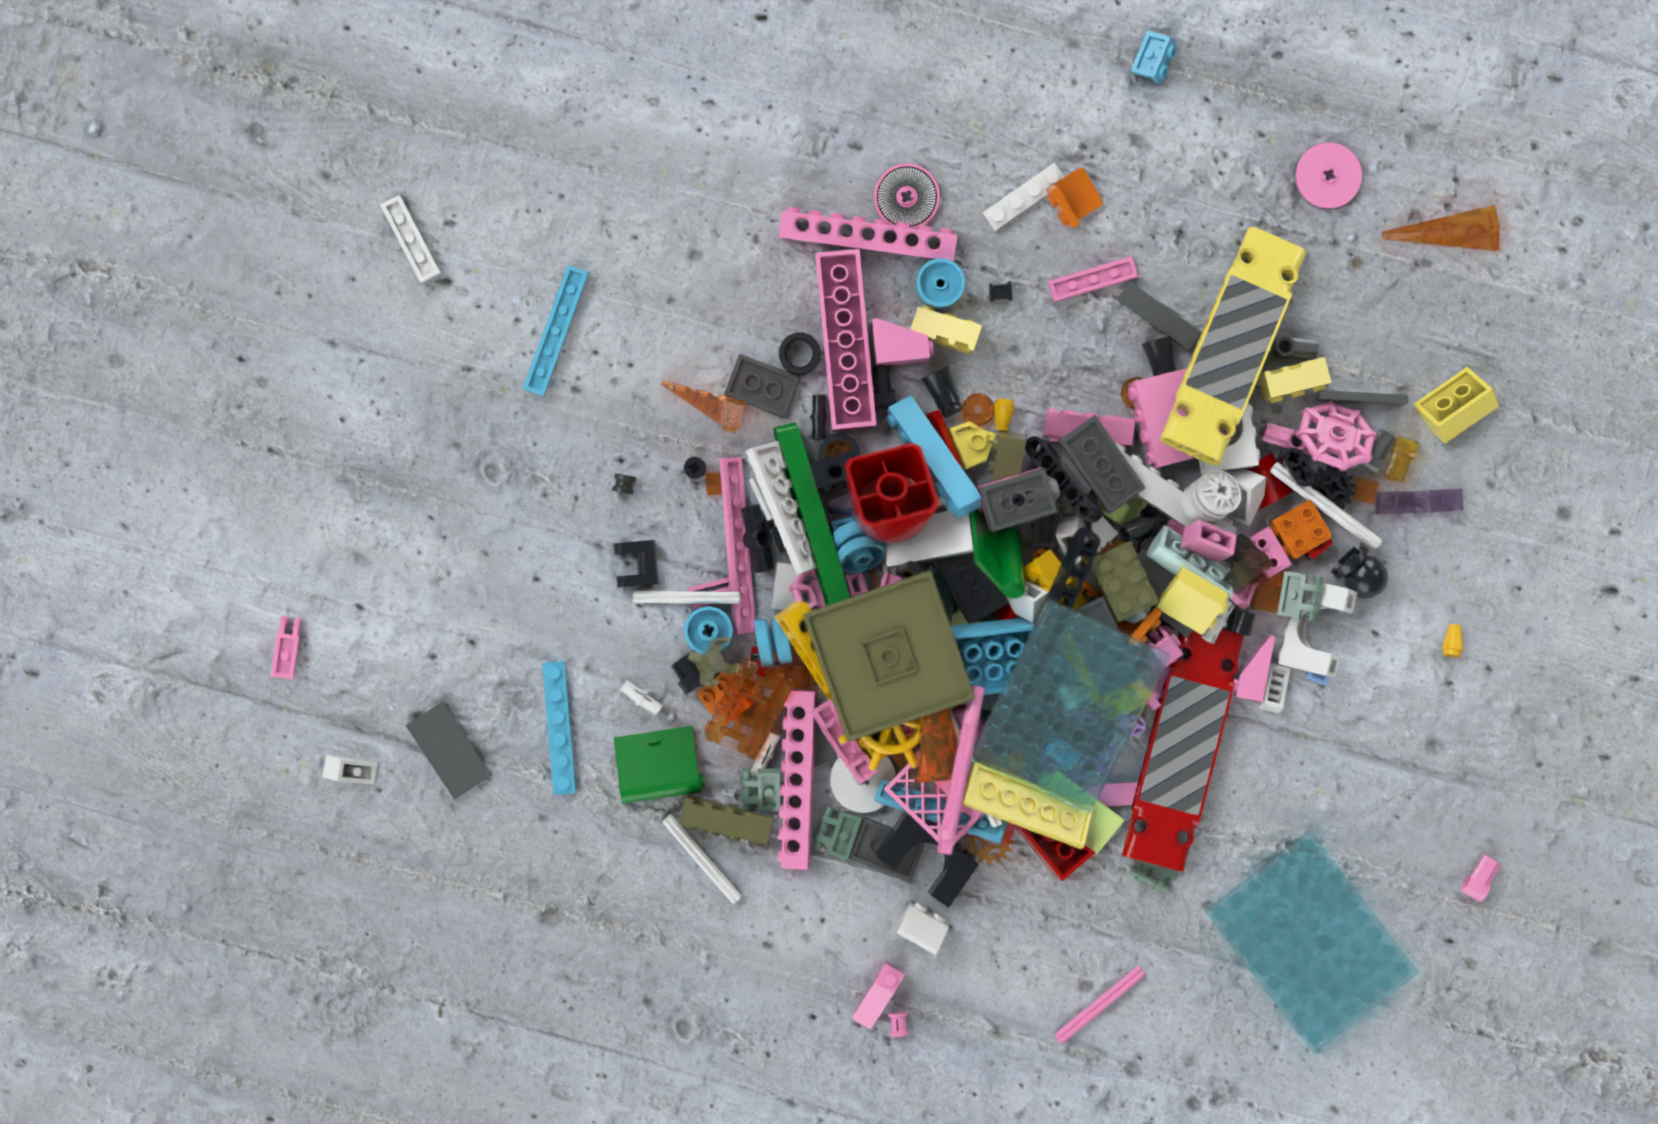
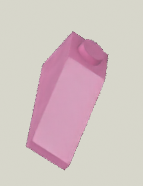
[1233,635,1275,702]
[852,960,905,1029]

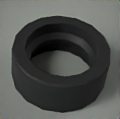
[779,332,820,375]

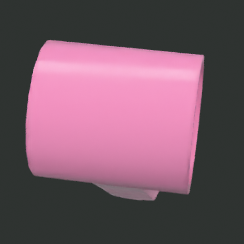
[1460,855,1501,902]

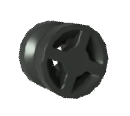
[612,473,637,495]

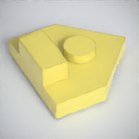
[948,421,997,471]

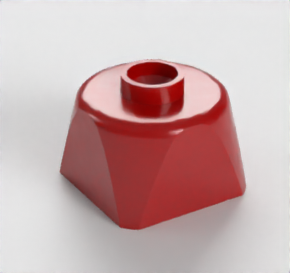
[845,443,939,543]

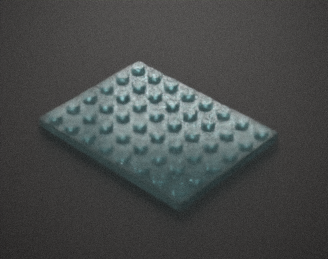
[971,598,1170,814]
[1204,831,1420,1054]

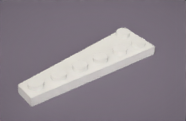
[746,441,816,575]

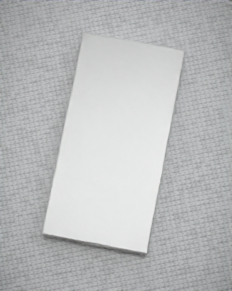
[884,511,974,569]

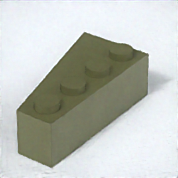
[981,430,1026,528]

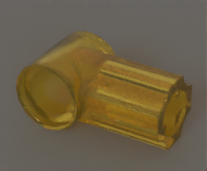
[1385,435,1419,482]

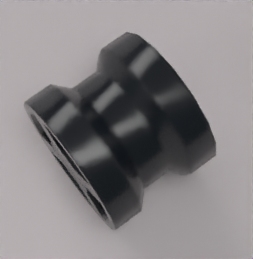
[684,457,706,479]

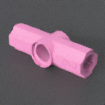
[1261,422,1329,456]

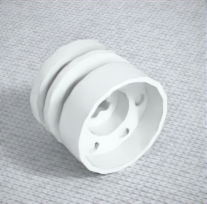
[1181,469,1241,525]

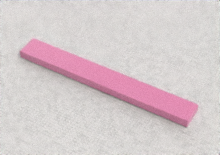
[719,457,756,635]

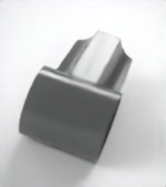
[1271,336,1319,359]
[1358,429,1397,476]

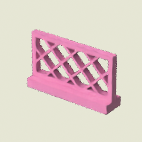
[884,749,985,846]

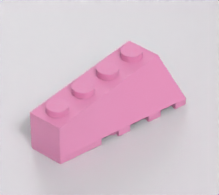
[1042,407,1135,449]

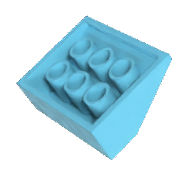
[951,618,1037,695]

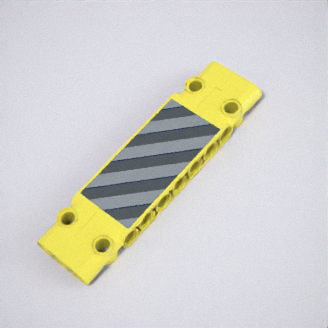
[1160,227,1307,466]

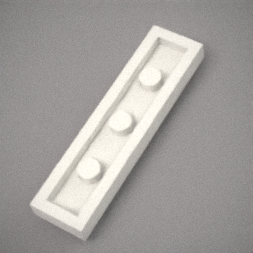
[982,163,1064,232]
[380,195,441,283]

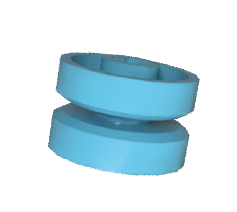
[916,258,965,310]
[832,521,886,574]
[684,606,734,654]
[754,617,793,667]

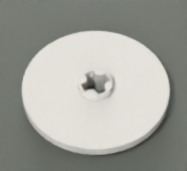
[830,756,896,813]

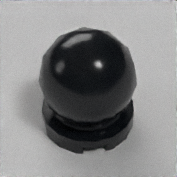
[1330,542,1389,599]

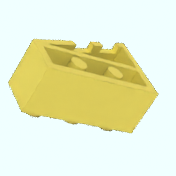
[910,305,982,355]
[1258,357,1332,404]

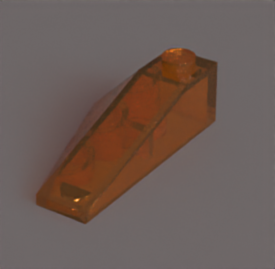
[661,380,748,433]

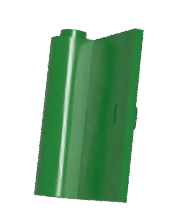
[971,509,1026,599]
[613,726,705,804]

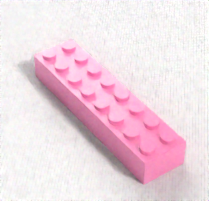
[815,249,876,431]

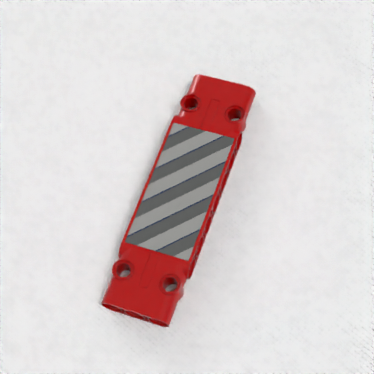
[1121,629,1244,872]

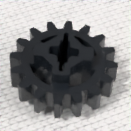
[1310,465,1356,510]

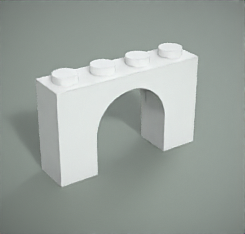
[1199,402,1260,475]
[1278,580,1358,678]

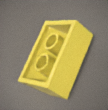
[1413,367,1499,444]

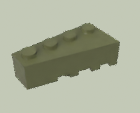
[679,795,774,847]

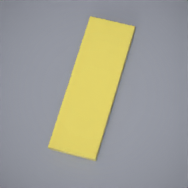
[962,761,1094,849]

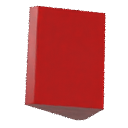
[1246,453,1293,511]

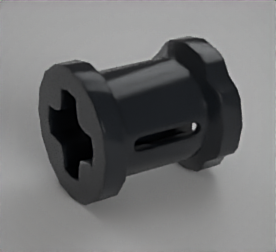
[988,281,1013,303]

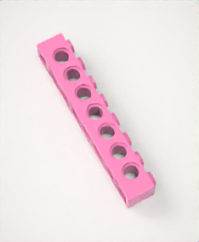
[779,207,957,261]
[778,689,818,870]

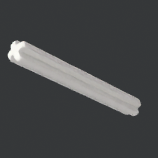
[633,591,741,604]
[663,815,741,904]

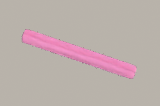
[1055,966,1145,1044]

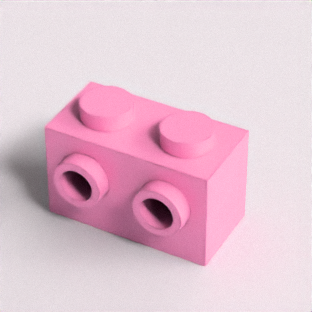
[1181,520,1236,563]
[1243,526,1292,578]
[1145,623,1183,667]

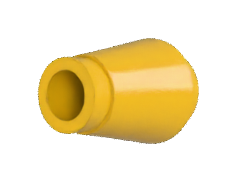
[994,398,1015,431]
[1441,624,1464,658]

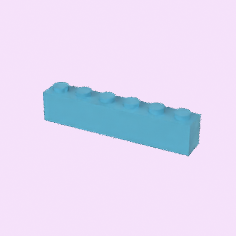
[887,396,982,519]

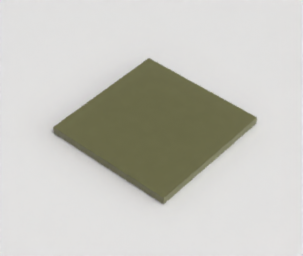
[803,570,976,742]

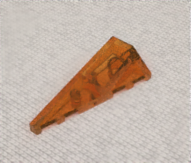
[1381,205,1500,251]
[914,708,958,783]

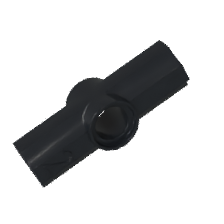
[740,504,774,573]

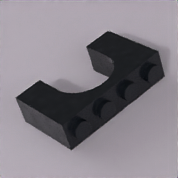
[874,812,979,908]

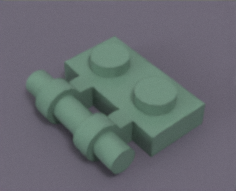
[1277,571,1324,621]
[740,768,781,811]
[812,806,862,860]
[1128,860,1180,894]

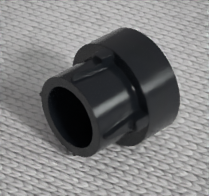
[671,650,716,695]

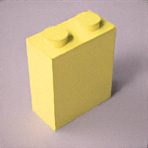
[1156,566,1229,635]

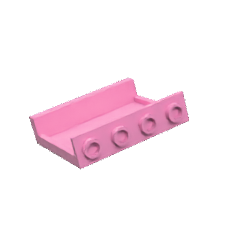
[1128,368,1231,469]

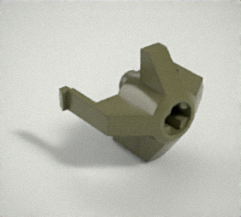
[688,636,740,686]

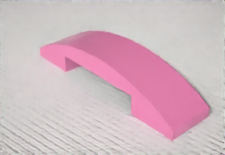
[811,699,878,785]

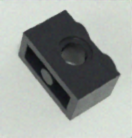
[810,450,854,492]

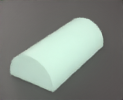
[1147,525,1237,603]

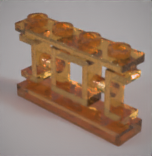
[704,657,795,760]

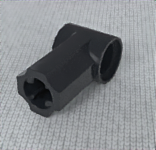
[872,366,896,411]
[1118,507,1160,542]

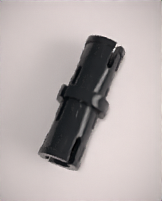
[810,395,828,440]

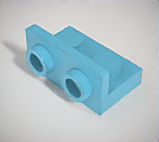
[1131,31,1177,85]

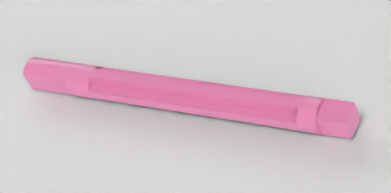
[937,686,985,855]

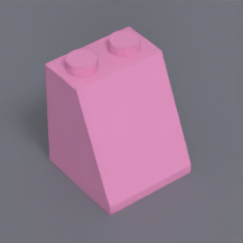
[872,318,934,367]

